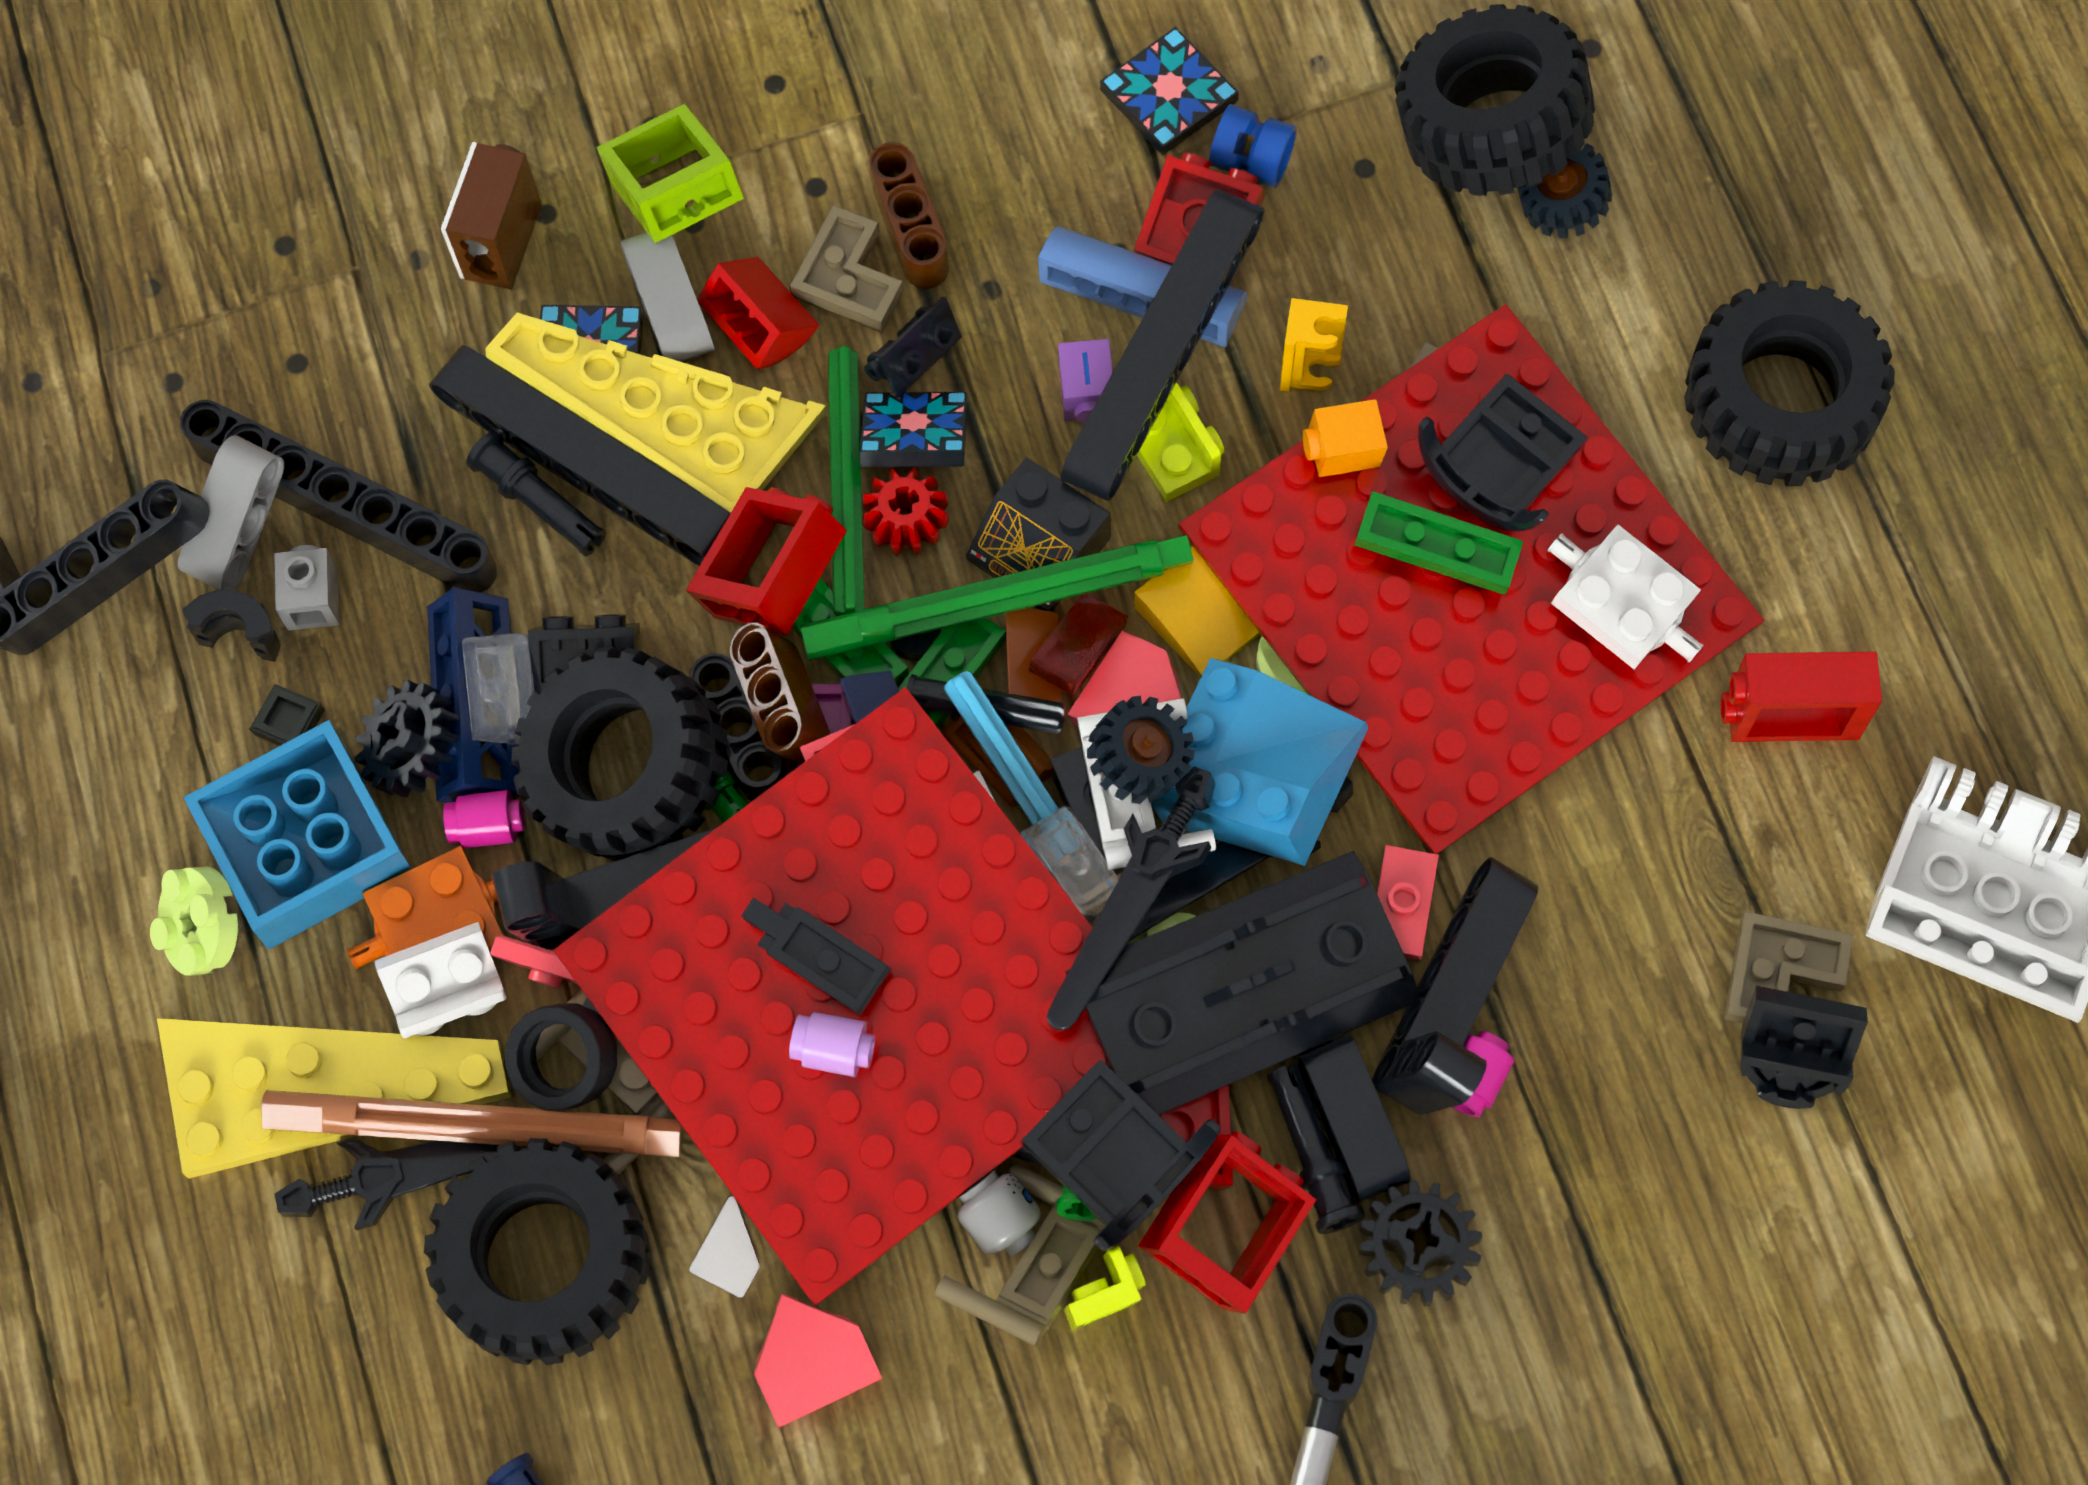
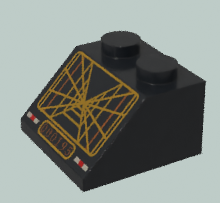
[966,457,1111,612]

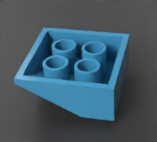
[1150,658,1369,866]
[183,720,412,950]

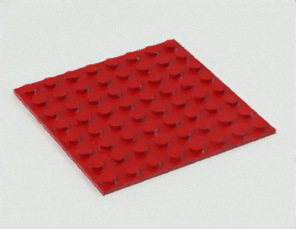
[1178,304,1764,854]
[553,687,1111,1306]

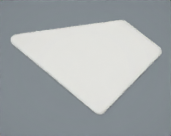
[689,1196,760,1298]

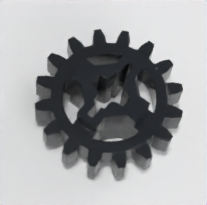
[355,680,458,797]
[1358,1180,1482,1307]

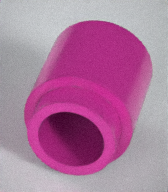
[443,790,526,849]
[1452,1031,1515,1118]

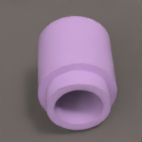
[789,1012,875,1077]

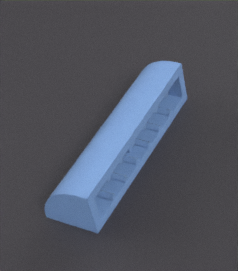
[1038,226,1248,348]

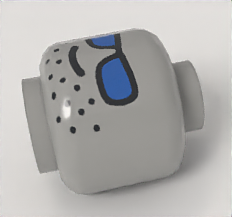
[958,1170,1041,1257]

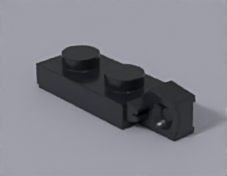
[741,897,891,1017]

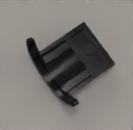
[1418,373,1588,531]
[1020,1059,1221,1251]

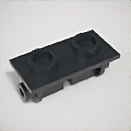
[864,296,962,398]

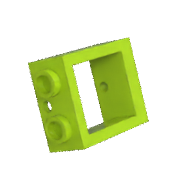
[596,104,744,243]

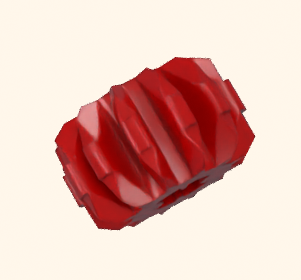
[862,467,949,557]

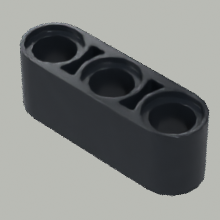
[690,653,786,802]
[1297,1035,1411,1202]

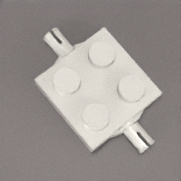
[1548,525,1704,670]

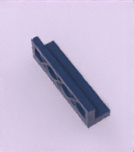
[427,588,518,803]

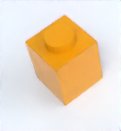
[1303,399,1388,477]

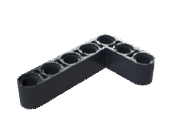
[0,479,209,655]
[492,827,717,949]
[1372,857,1538,1115]

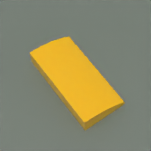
[1134,546,1260,678]

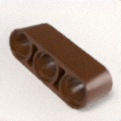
[869,142,949,289]
[730,623,831,765]

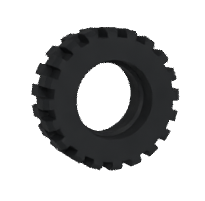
[1395,4,1596,196]
[1684,280,1895,487]
[511,647,728,861]
[424,1138,650,1365]

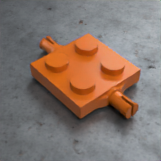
[346,846,504,970]

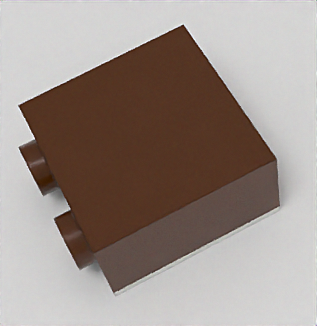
[441,142,542,290]

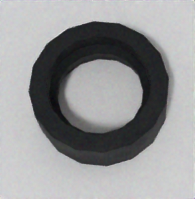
[505,1003,617,1110]

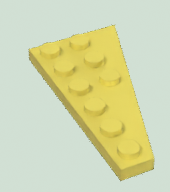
[485,313,826,513]
[157,1018,512,1179]

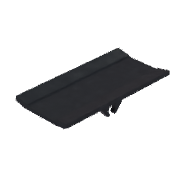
[1065,851,1417,1115]

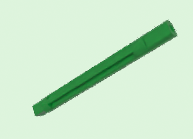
[800,535,1194,661]

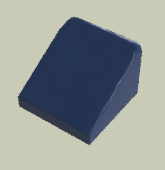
[839,671,899,724]

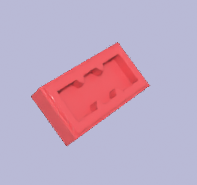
[1377,845,1439,962]
[490,935,577,989]

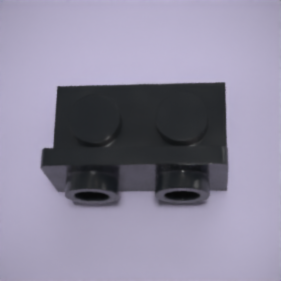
[528,614,640,694]

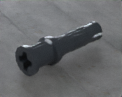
[466,431,606,556]
[1267,1064,1365,1234]

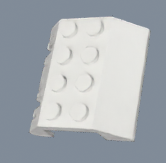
[1865,756,2088,1023]

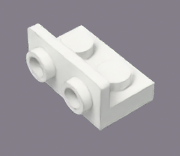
[374,922,507,1038]

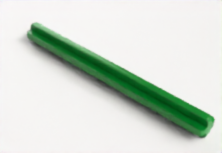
[828,345,864,616]

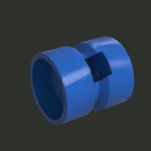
[1209,104,1297,188]

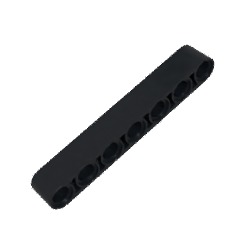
[1061,188,1265,502]
[429,345,730,566]
[180,400,497,593]

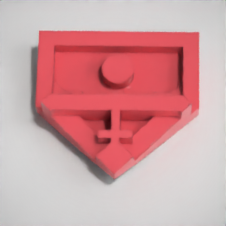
[1067,631,1183,727]
[754,1293,882,1428]

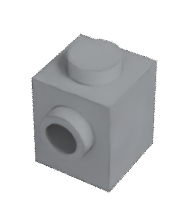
[274,545,340,631]

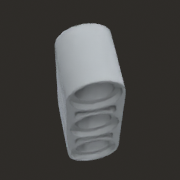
[620,232,715,362]
[178,435,284,590]

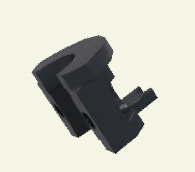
[182,590,281,662]

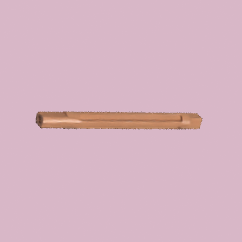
[261,1090,683,1157]

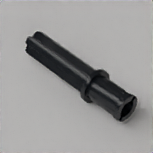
[907,674,1066,734]

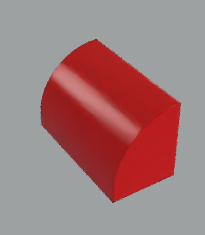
[697,257,820,369]

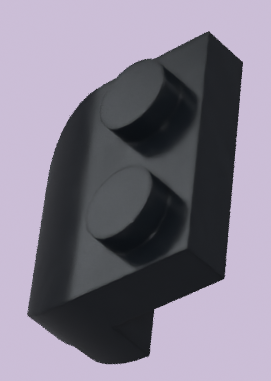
[1741,985,1868,1109]

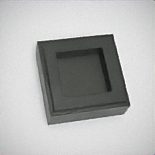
[249,684,325,746]

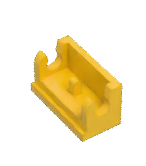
[1280,298,1348,392]

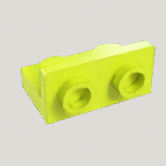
[1137,383,1224,503]
[1063,1246,1146,1331]

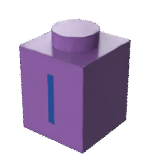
[1058,339,1113,423]

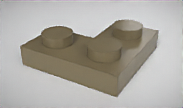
[790,205,904,331]
[1723,911,1854,1024]

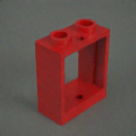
[685,487,847,636]
[1720,651,1882,742]
[1138,1131,1317,1314]

